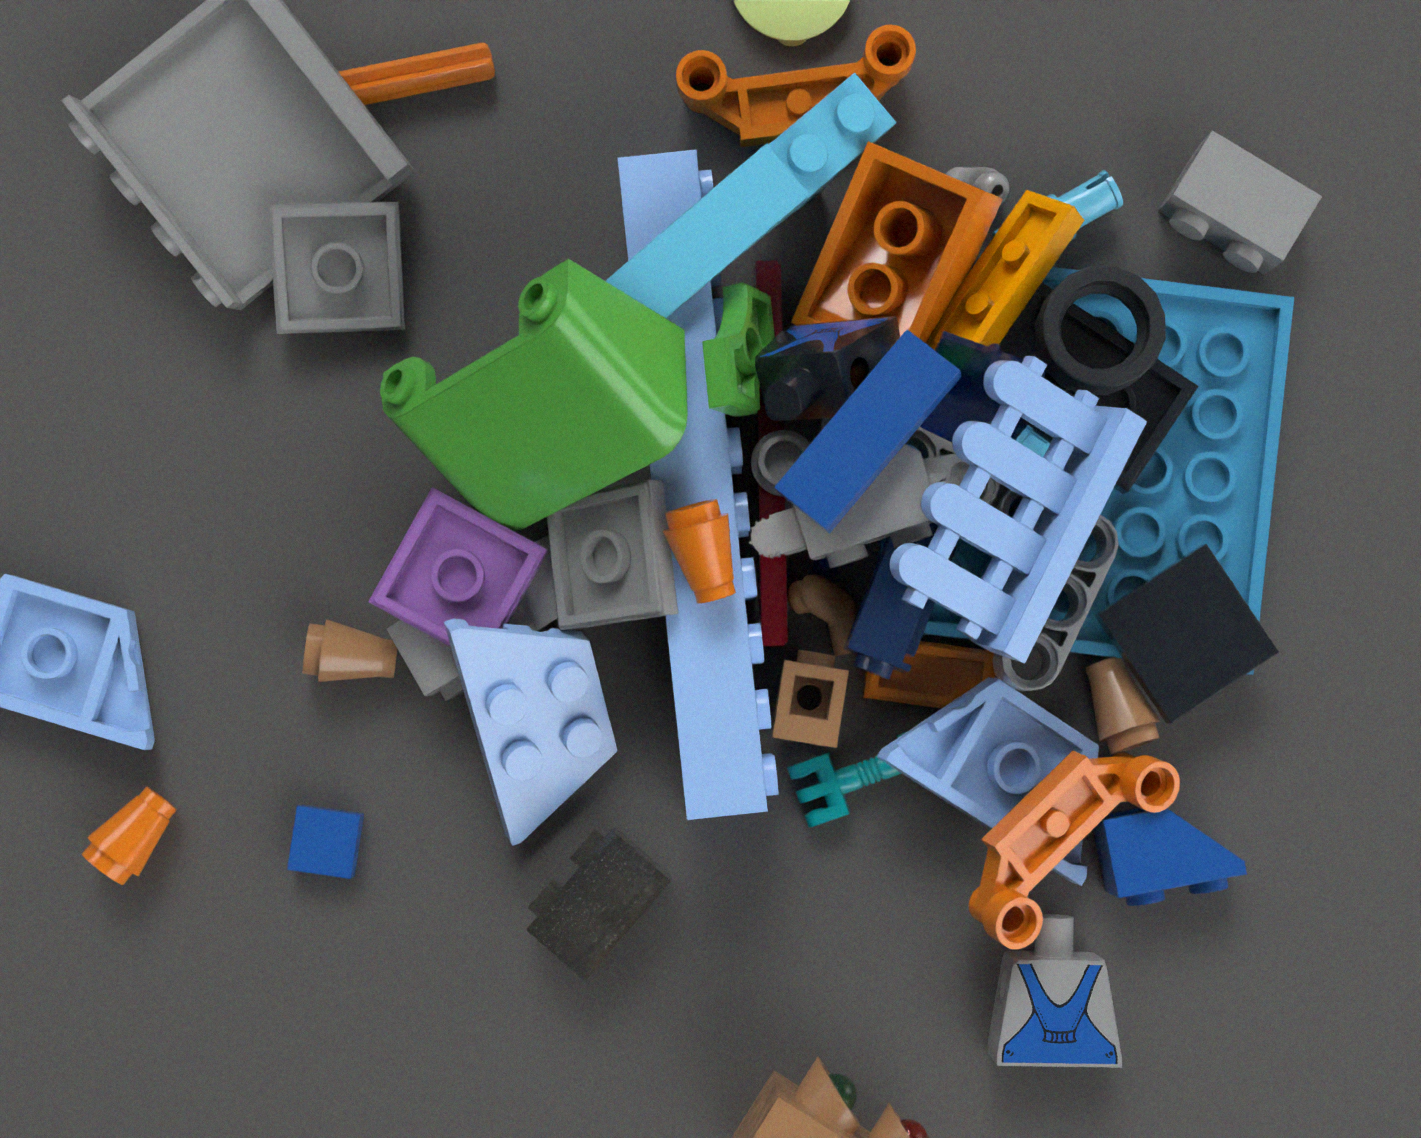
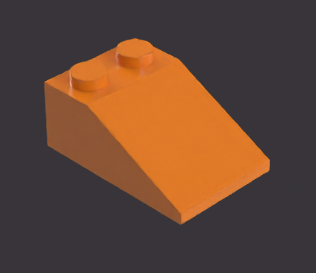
[791,141,1003,343]

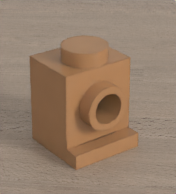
[770,650,849,748]

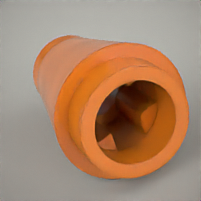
[663,499,736,604]
[82,786,177,885]

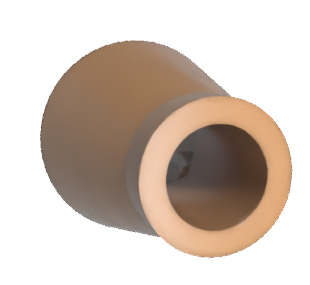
[302,619,397,682]
[1085,657,1160,755]

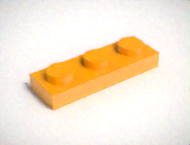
[926,190,1085,379]

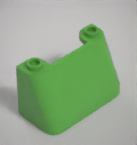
[380,259,688,532]

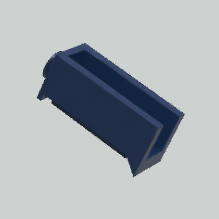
[843,523,957,680]

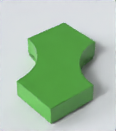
[702,282,775,417]

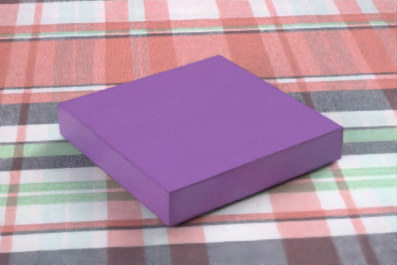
[368,487,548,647]

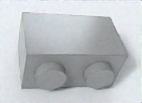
[1158,130,1322,275]

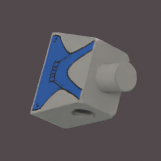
[987,914,1122,1068]

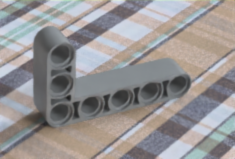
[818,418,1119,691]

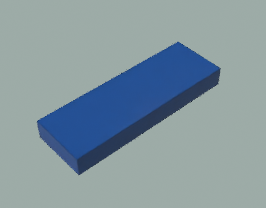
[774,329,962,534]

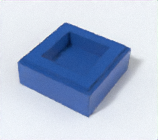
[287,805,364,879]

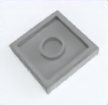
[268,201,406,334]
[547,480,678,630]

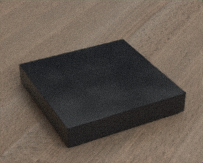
[1094,544,1279,723]

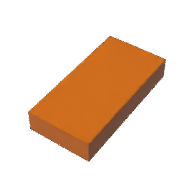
[862,641,995,708]

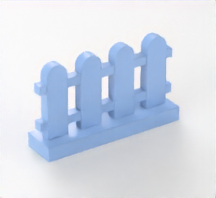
[890,356,1147,664]

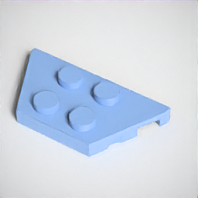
[0,574,155,750]
[444,619,617,846]
[877,677,1099,886]

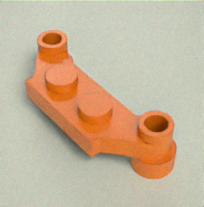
[676,25,916,147]
[969,751,1180,949]

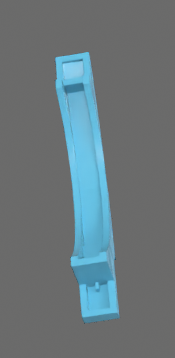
[606,73,897,318]

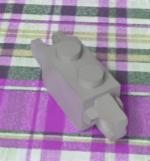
[749,444,986,568]

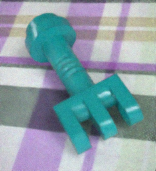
[786,731,916,828]

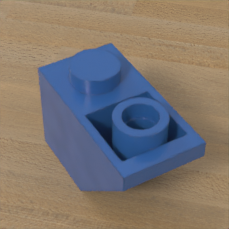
[1093,807,1247,906]

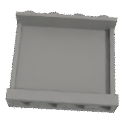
[61,0,416,310]

